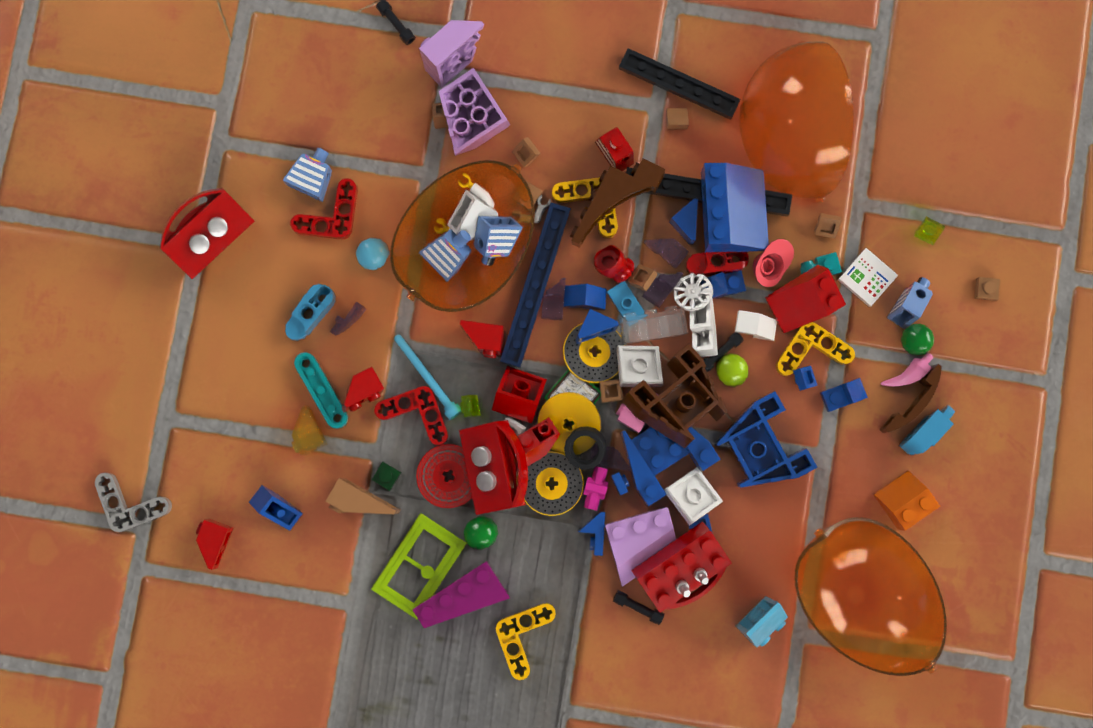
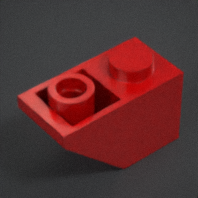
[342,367,384,412]
[517,417,560,466]

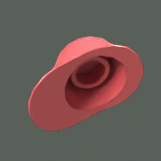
[753,239,794,287]

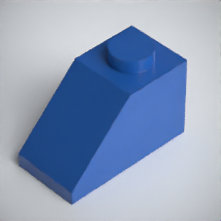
[249,485,303,531]

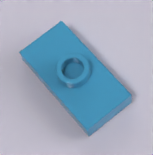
[606,281,647,327]

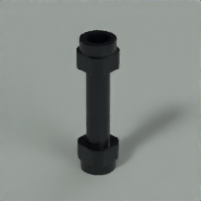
[376,0,416,45]
[703,332,744,373]
[613,590,665,625]

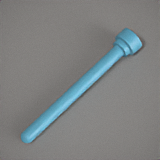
[394,334,463,421]

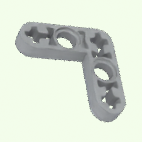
[95,473,172,532]

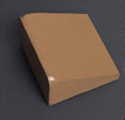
[432,103,448,129]
[666,108,689,129]
[600,379,623,403]

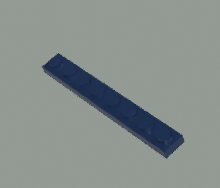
[500,202,571,368]

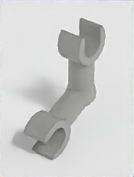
[513,195,551,225]

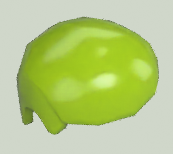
[716,353,748,387]

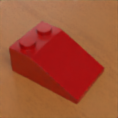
[765,265,846,333]

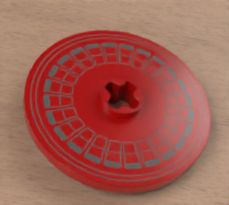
[416,444,472,508]

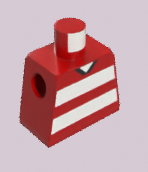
[595,127,634,171]

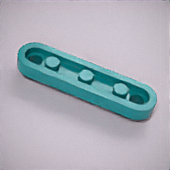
[294,352,348,429]

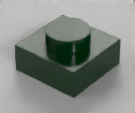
[372,461,402,491]

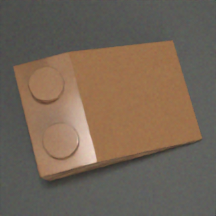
[326,478,401,514]

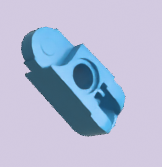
[285,284,336,341]
[899,405,955,455]

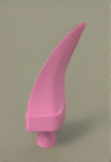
[881,353,933,386]

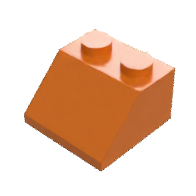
[873,471,941,531]

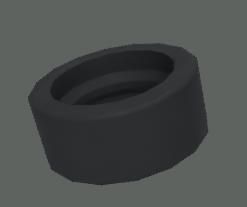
[564,426,607,470]

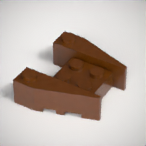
[621,344,727,448]

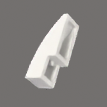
[689,288,718,357]

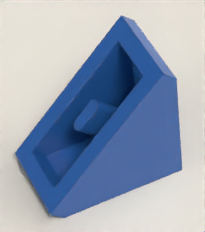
[669,199,698,245]
[563,284,607,310]
[575,309,619,344]

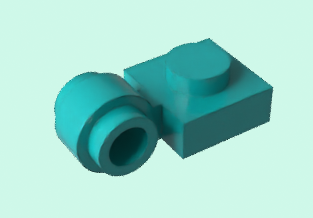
[800,252,842,276]

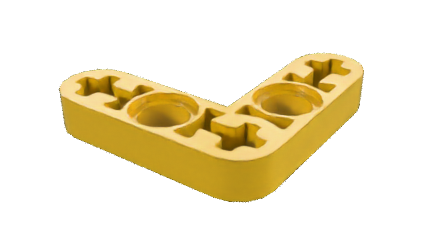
[552,177,618,238]
[776,322,855,376]
[496,603,556,680]

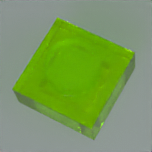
[914,216,945,245]
[460,395,481,417]

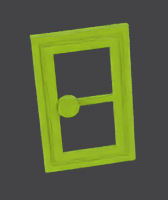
[371,513,467,620]

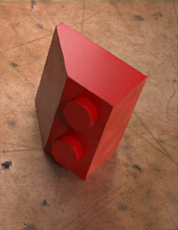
[460,320,505,359]
[491,366,547,424]

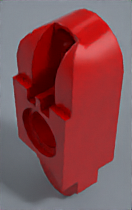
[686,252,749,276]

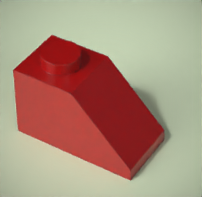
[196,519,233,570]

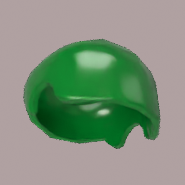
[901,324,935,355]
[463,516,498,550]

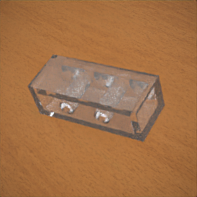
[618,306,688,345]

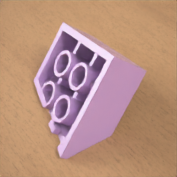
[419,20,484,88]
[439,68,510,156]
[605,507,676,587]

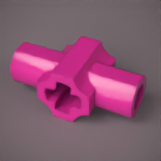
[583,466,609,511]

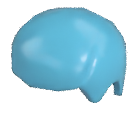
[356,238,390,270]

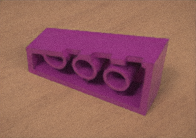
[413,560,510,628]

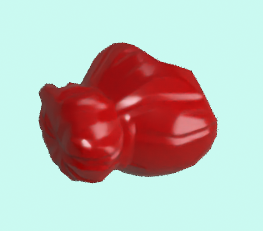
[594,245,634,283]

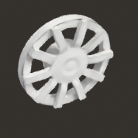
[674,273,713,311]

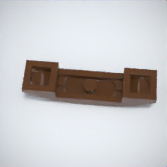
[880,364,942,433]

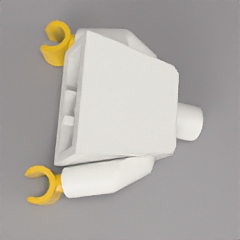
[434,173,498,241]

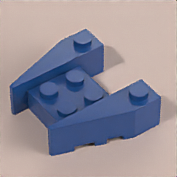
[715,391,818,488]
[621,427,721,506]

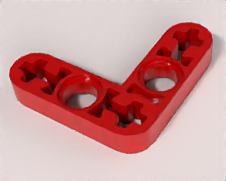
[290,178,358,240]
[374,386,449,445]

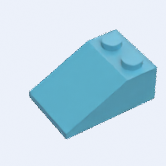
[736,596,788,648]

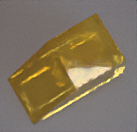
[291,405,328,456]

